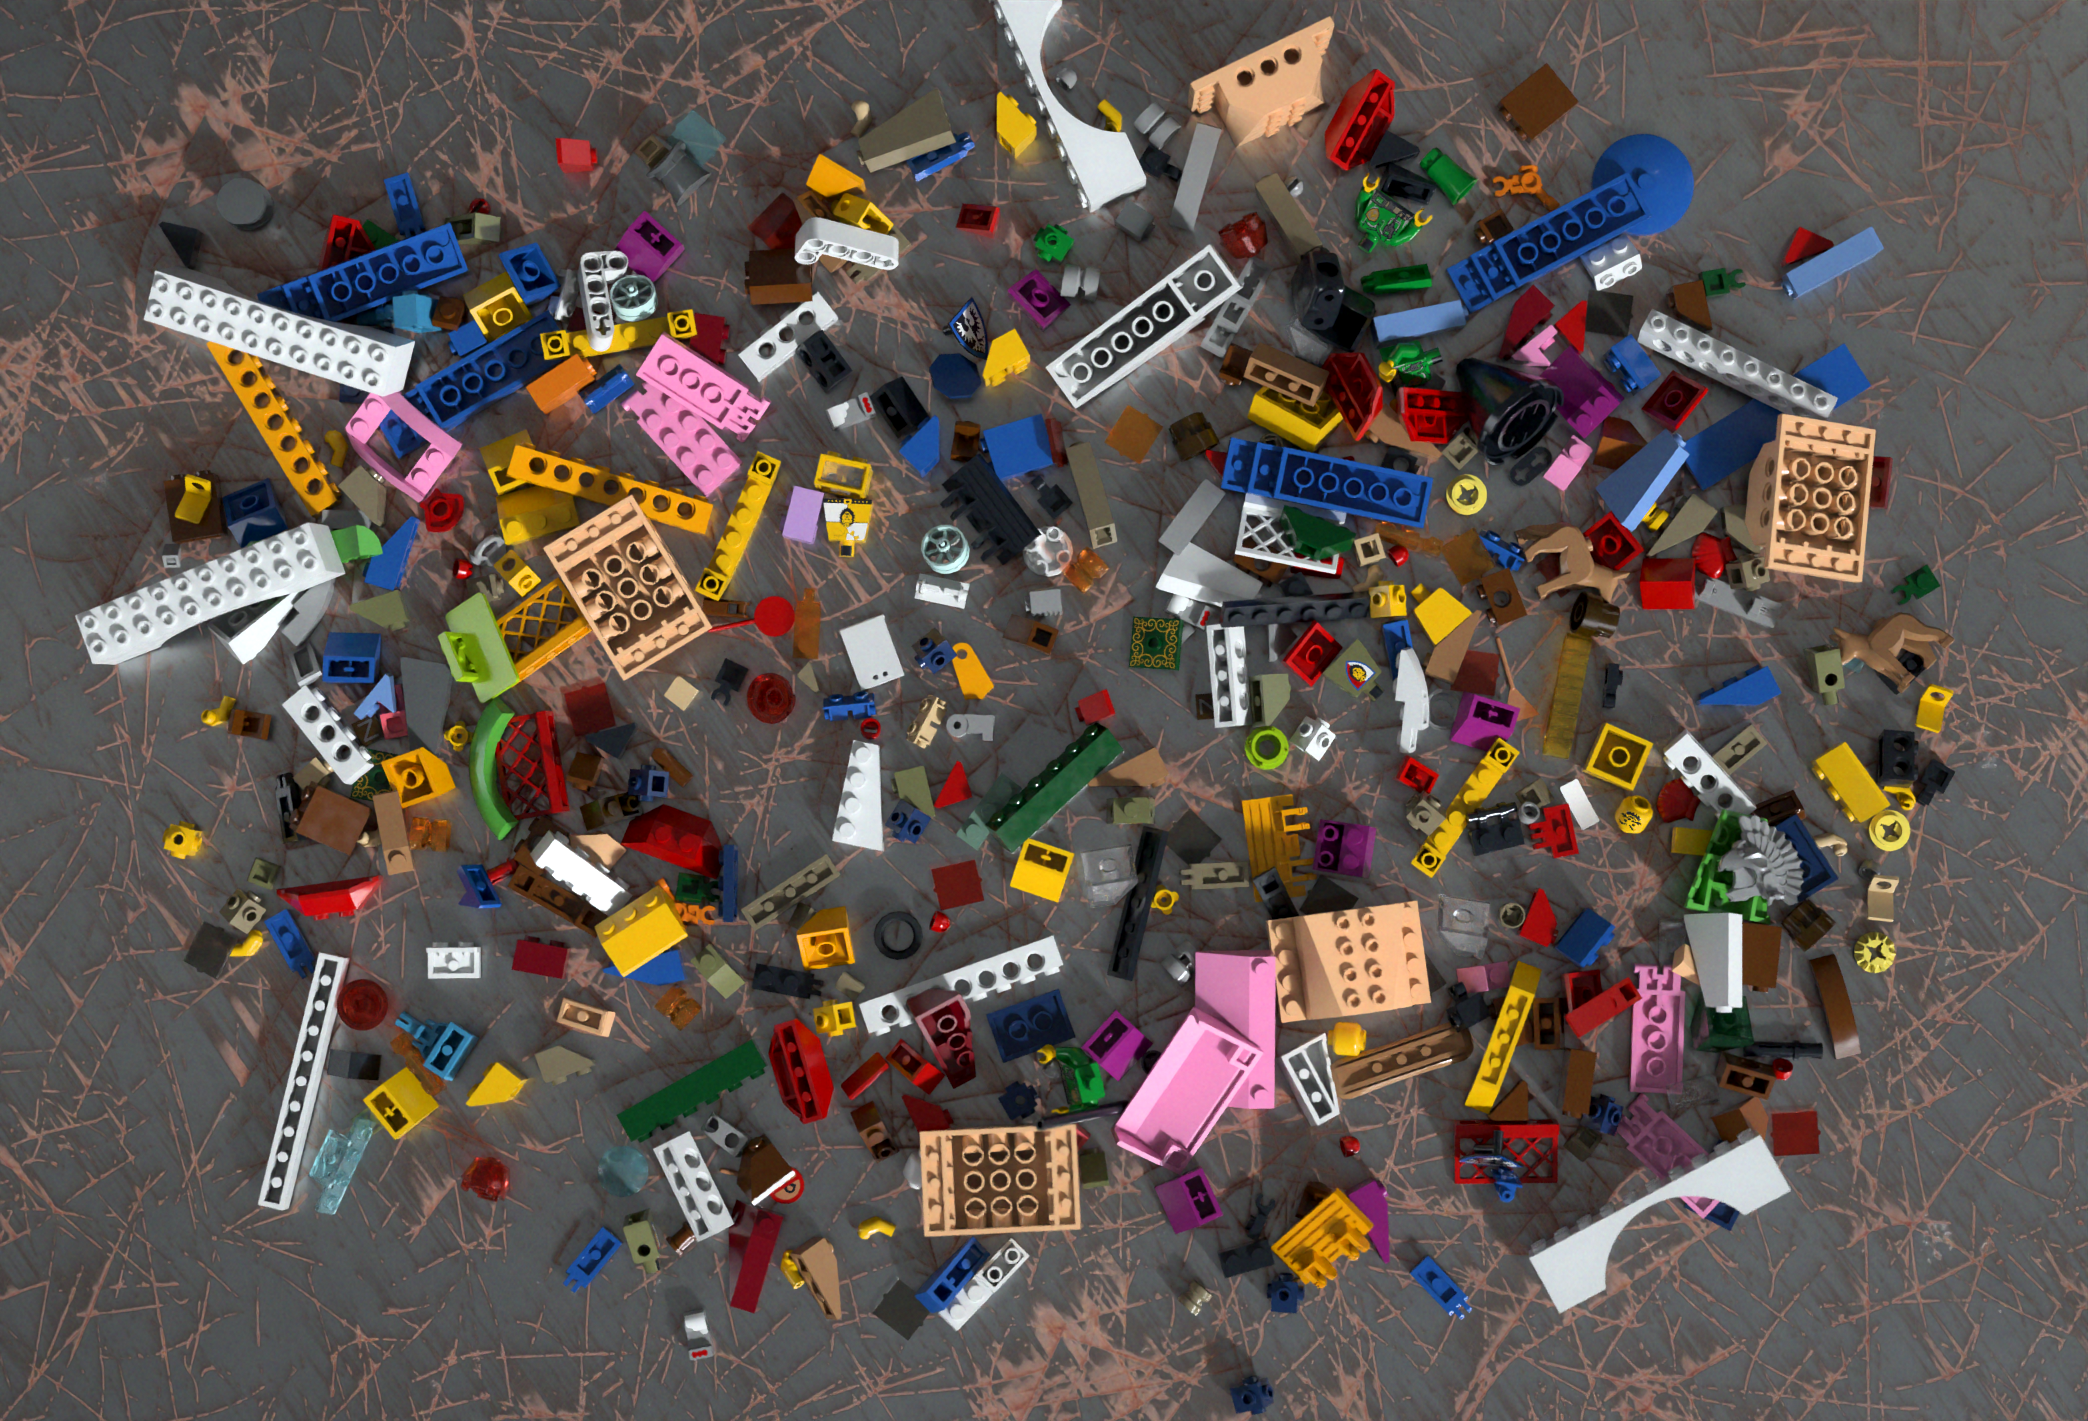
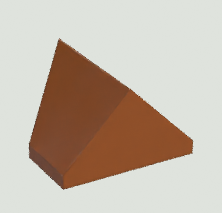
[1592,416,1648,470]
[1711,1096,1769,1143]

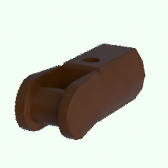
[702,597,750,619]
[652,748,694,788]

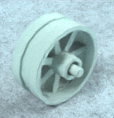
[610,274,658,322]
[921,525,970,574]

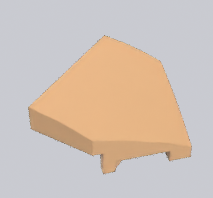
[568,831,627,870]

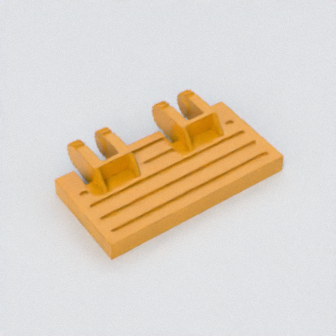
[1241,794,1317,902]
[1270,1188,1374,1288]

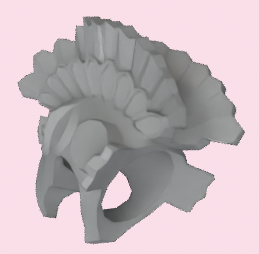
[1718,815,1804,906]

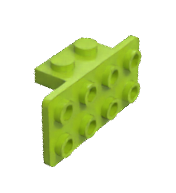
[437,592,520,703]

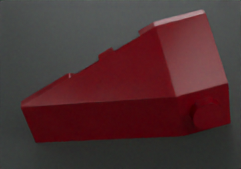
[906,989,976,1089]
[729,1199,785,1313]

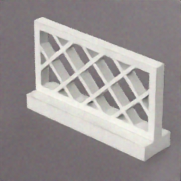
[1235,493,1346,574]

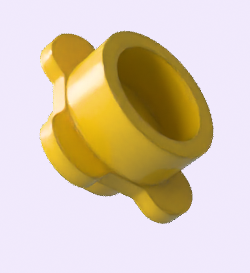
[444,721,473,751]
[1151,885,1179,915]

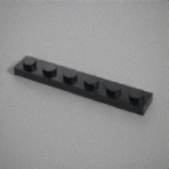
[1219,591,1370,628]
[1107,826,1169,981]

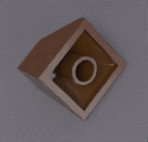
[736,1133,795,1206]

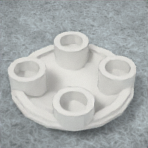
[1022,526,1073,577]

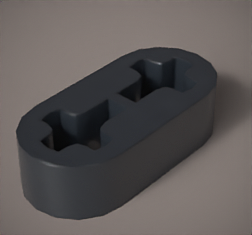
[1509,446,1552,487]

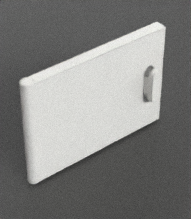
[839,614,905,691]

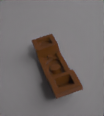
[507,864,609,938]
[1809,954,1861,1059]

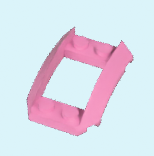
[344,391,463,503]

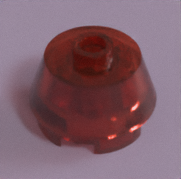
[1218,212,1268,259]
[745,673,796,724]
[337,979,388,1031]
[460,1157,510,1202]

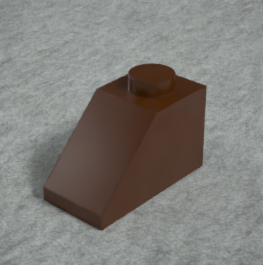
[1666,280,1713,334]

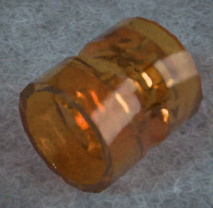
[1061,546,1110,595]
[409,817,451,852]
[654,983,703,1032]

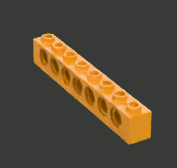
[206,341,342,519]
[505,442,713,535]

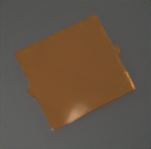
[1104,405,1163,465]
[1440,528,1496,586]

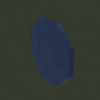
[929,353,982,399]

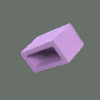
[779,486,826,545]

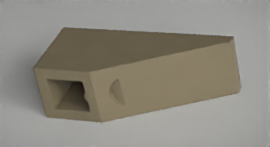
[1644,493,1718,558]

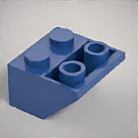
[1603,334,1662,396]
[899,415,940,478]
[322,632,381,685]
[1553,908,1616,967]

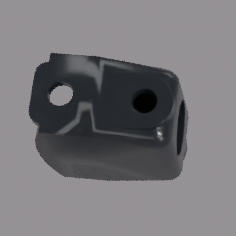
[1291,247,1345,330]
[1301,285,1377,353]

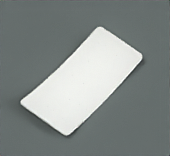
[1560,779,1599,830]

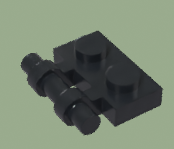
[1466,802,1525,856]

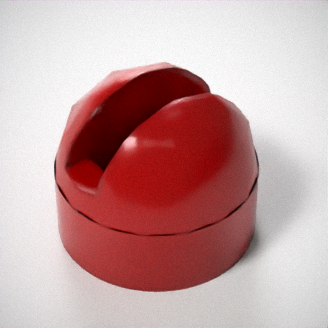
[469,198,491,215]
[1387,545,1409,567]
[452,558,473,579]
[860,718,881,740]
[929,910,950,933]
[1772,1058,1793,1081]
[1339,1136,1360,1158]

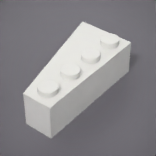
[832,740,884,852]
[530,830,632,917]

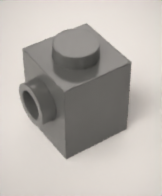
[1115,200,1155,242]

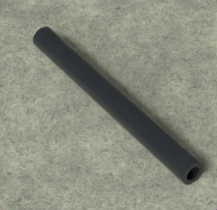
[1035,1100,1129,1131]

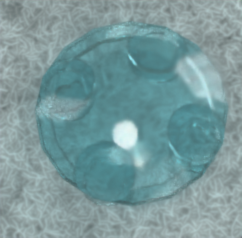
[597,1146,648,1197]

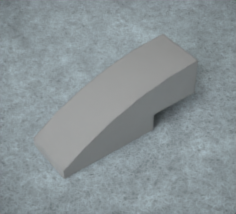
[1158,478,1226,556]
[281,577,337,647]

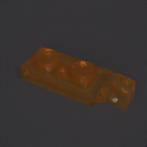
[1371,522,1444,558]
[792,588,821,660]
[390,1033,447,1097]

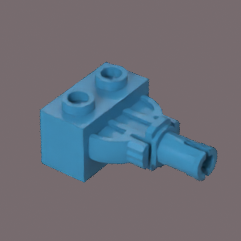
[356,290,442,333]
[395,1011,479,1081]

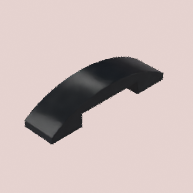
[1252,867,1299,920]

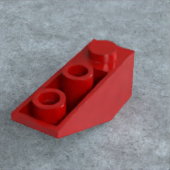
[1564,976,1642,1038]

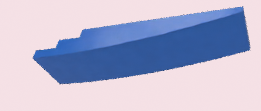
[1445,172,1652,315]
[255,223,469,322]
[379,310,564,460]
[1684,344,1871,491]
[1220,437,1433,528]

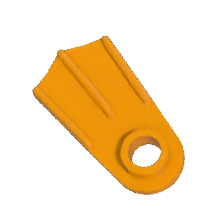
[952,643,994,700]

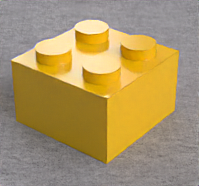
[1582,723,1653,791]

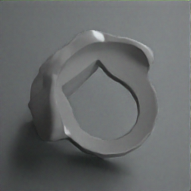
[469,528,506,567]

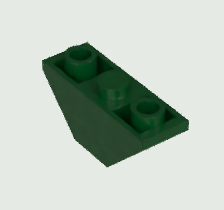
[1279,505,1356,561]

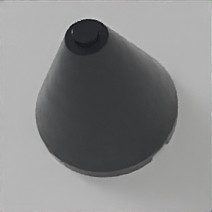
[1456,358,1564,465]

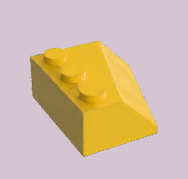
[1247,386,1343,453]

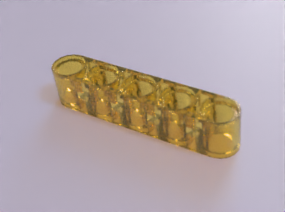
[1542,632,1592,760]

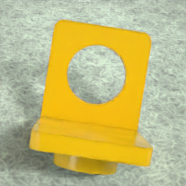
[175,474,212,524]
[494,549,541,597]
[1915,684,1954,733]

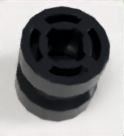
[1141,1050,1162,1074]

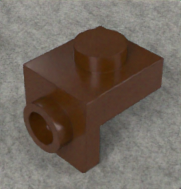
[1474,208,1514,246]
[432,296,466,331]
[1217,343,1253,386]
[950,421,981,462]
[227,708,272,740]
[1295,1181,1332,1219]

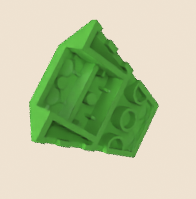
[1684,809,1771,925]

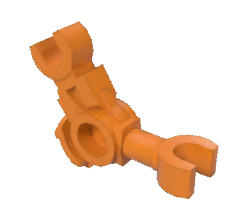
[1492,165,1560,213]
[654,877,715,929]

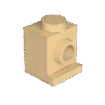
[1352,533,1386,567]
[293,757,334,790]

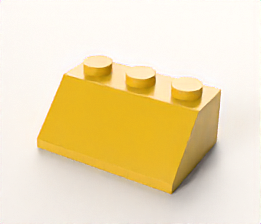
[496,478,582,546]
[1810,741,1891,824]
[594,885,688,977]

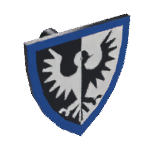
[942,297,988,360]
[1458,1130,1524,1167]

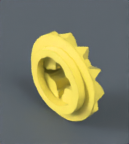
[1446,474,1487,515]
[1868,810,1910,851]
[1854,932,1896,973]

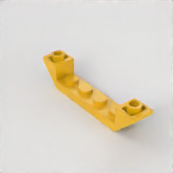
[540,309,697,360]
[695,451,781,601]
[1410,738,1520,878]
[1464,961,1542,1114]

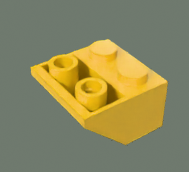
[997,91,1037,158]
[983,328,1030,387]
[479,429,543,496]
[1010,838,1074,902]
[465,1060,529,1107]
[363,1066,440,1140]

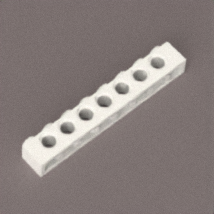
[1637,309,1838,421]
[859,936,1063,1036]

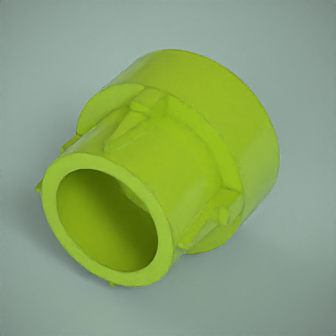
[1244,726,1289,770]

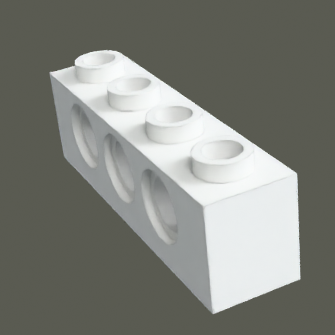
[738,292,838,382]
[1206,624,1252,728]
[282,685,374,785]
[1663,729,1756,819]
[653,1131,734,1242]

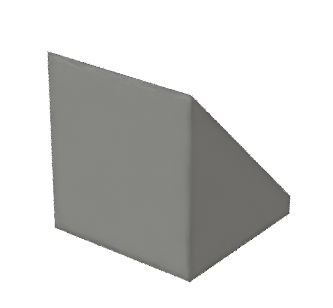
[1424,371,1446,390]
[162,544,181,568]

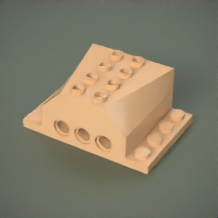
[1187,16,1335,148]
[1745,414,1876,583]
[543,495,713,681]
[1266,901,1431,1023]
[920,1124,1081,1237]

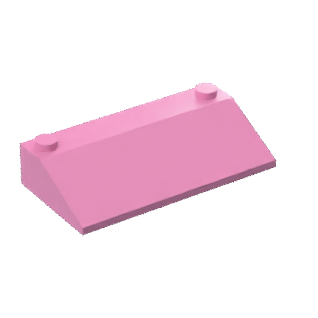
[1195,950,1276,1109]
[1111,1007,1264,1175]

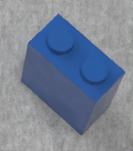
[980,414,1056,481]

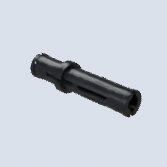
[1743,1040,1823,1061]

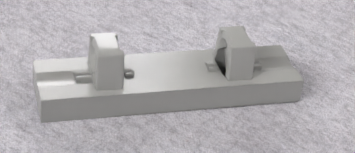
[1695,571,1783,629]

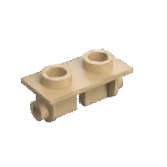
[906,694,948,749]

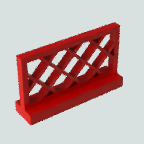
[495,710,570,820]
[1453,1119,1559,1184]

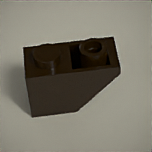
[580,792,644,831]

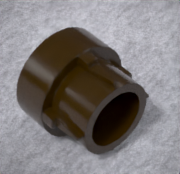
[1169,412,1220,462]
[1569,591,1620,638]
[1781,899,1836,952]

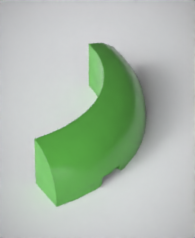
[246,525,383,564]
[468,696,519,841]

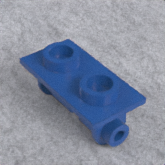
[579,364,635,414]
[1472,529,1525,571]
[823,691,876,722]
[1491,1167,1523,1202]

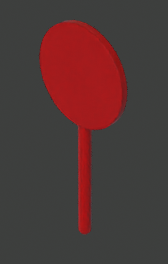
[707,596,795,637]

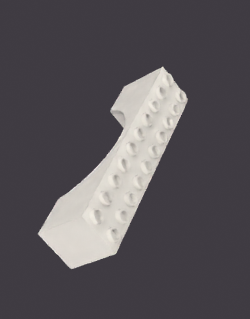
[988,0,1146,213]
[144,266,415,397]
[75,522,346,665]
[1529,1128,1791,1313]

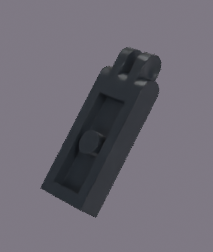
[275,772,306,844]
[752,963,824,999]

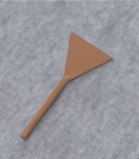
[1495,637,1540,721]

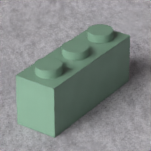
[956,773,1022,850]

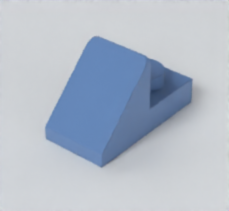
[353,672,397,720]

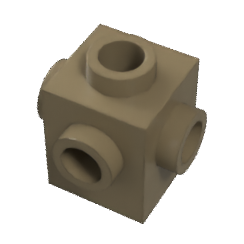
[1725,553,1770,591]
[1406,790,1447,836]
[219,888,266,934]

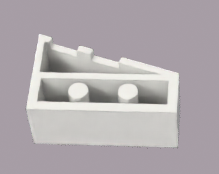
[1275,1033,1340,1126]

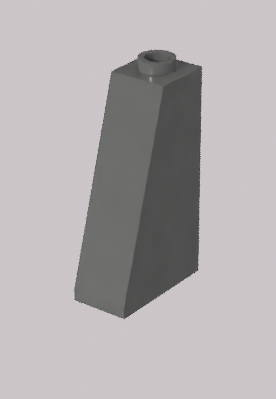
[400,657,454,757]

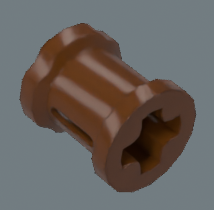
[666,1221,697,1256]

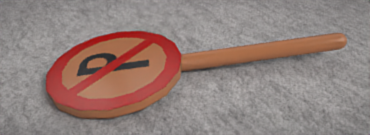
[719,1166,805,1204]

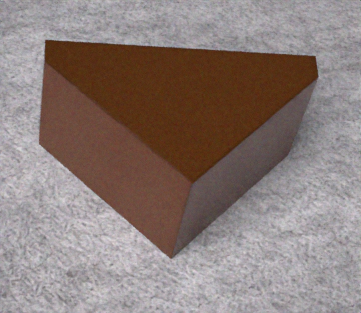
[1485,1079,1528,1121]

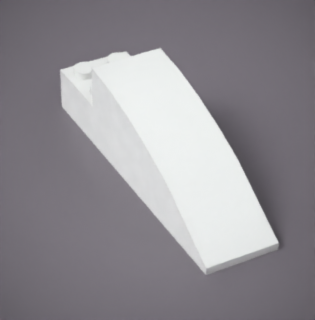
[1046,244,1243,409]

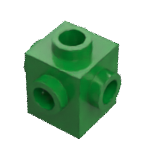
[1033,224,1074,265]

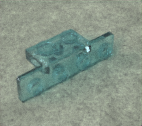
[308,1117,376,1215]

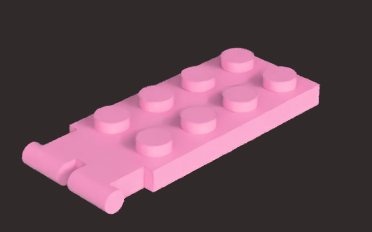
[636,331,771,442]
[620,381,743,497]
[1629,963,1685,1094]
[1614,1093,1720,1219]

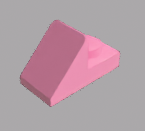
[1509,324,1557,368]
[1543,435,1594,492]
[1456,961,1510,993]

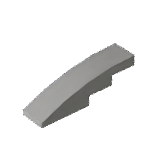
[1169,122,1222,231]
[1200,255,1274,358]

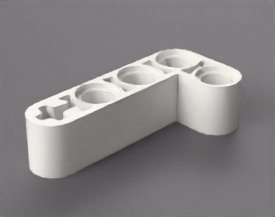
[795,217,899,270]
[577,251,628,351]

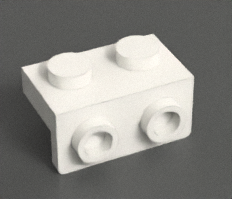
[1580,234,1642,291]
[426,942,481,979]

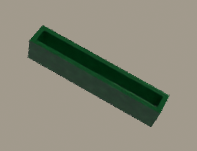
[985,722,1123,853]
[617,1039,768,1143]

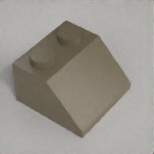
[338,465,387,528]

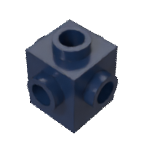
[911,628,957,674]
[628,765,669,802]
[885,799,931,844]
[998,1081,1040,1121]
[1580,1094,1624,1136]
[1267,1273,1305,1313]
[1230,1375,1274,1415]

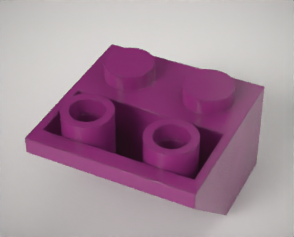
[614,210,685,284]
[1449,691,1521,751]
[1312,819,1377,879]
[1081,1009,1153,1082]
[1154,1166,1223,1234]

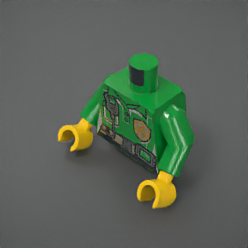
[1354,173,1432,254]
[1379,340,1443,413]
[1037,1044,1105,1114]

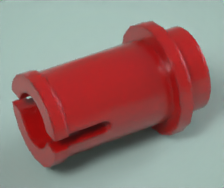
[486,857,519,885]

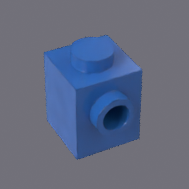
[447,320,489,359]

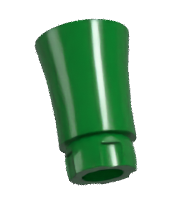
[1419,147,1478,205]

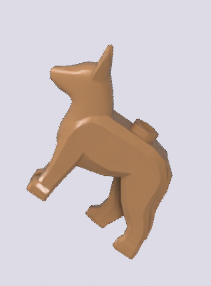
[1514,522,1630,603]
[1829,612,1955,693]

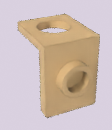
[1867,874,1899,922]

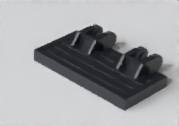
[940,453,1042,565]

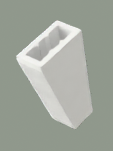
[1156,542,1263,607]
[1684,913,1742,1013]

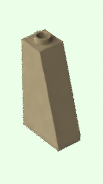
[857,88,956,173]
[1255,172,1323,266]
[1065,441,1117,549]

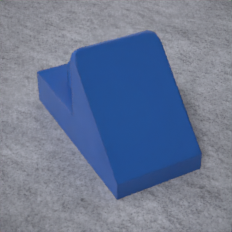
[457,864,502,908]

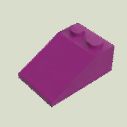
[1539,345,1625,439]
[1344,1177,1390,1264]

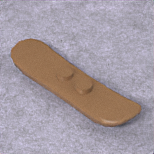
[1330,1022,1474,1099]

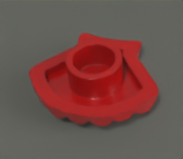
[419,488,464,533]
[1692,532,1737,579]
[1656,778,1701,823]

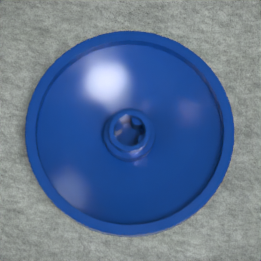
[1591,134,1694,236]

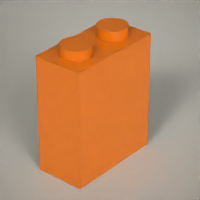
[526,354,597,415]

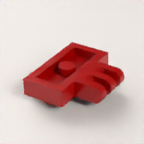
[1528,803,1579,859]

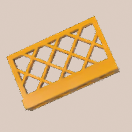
[496,577,593,688]

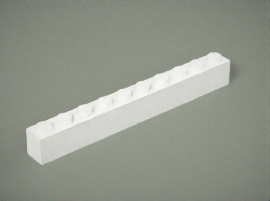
[258,952,350,1211]

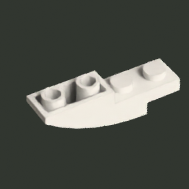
[1393,647,1429,754]
[938,1238,1030,1331]

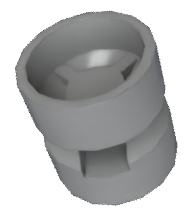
[1133,101,1181,150]
[1061,263,1101,302]
[1160,939,1197,987]

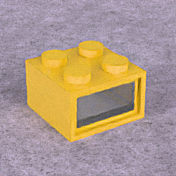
[814,451,873,500]

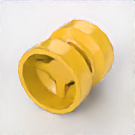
[1642,501,1670,533]

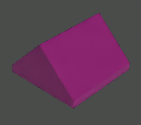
[1007,269,1071,332]

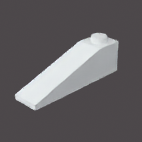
[206,590,306,664]

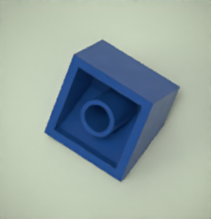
[498,242,561,306]
[222,478,288,548]

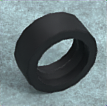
[874,911,923,960]

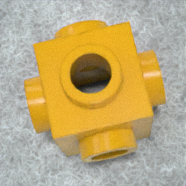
[1368,580,1407,618]
[162,821,202,859]
[813,999,856,1037]

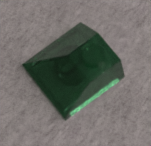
[1690,991,1754,1053]

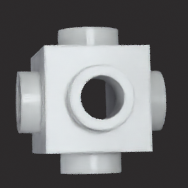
[1289,716,1336,761]

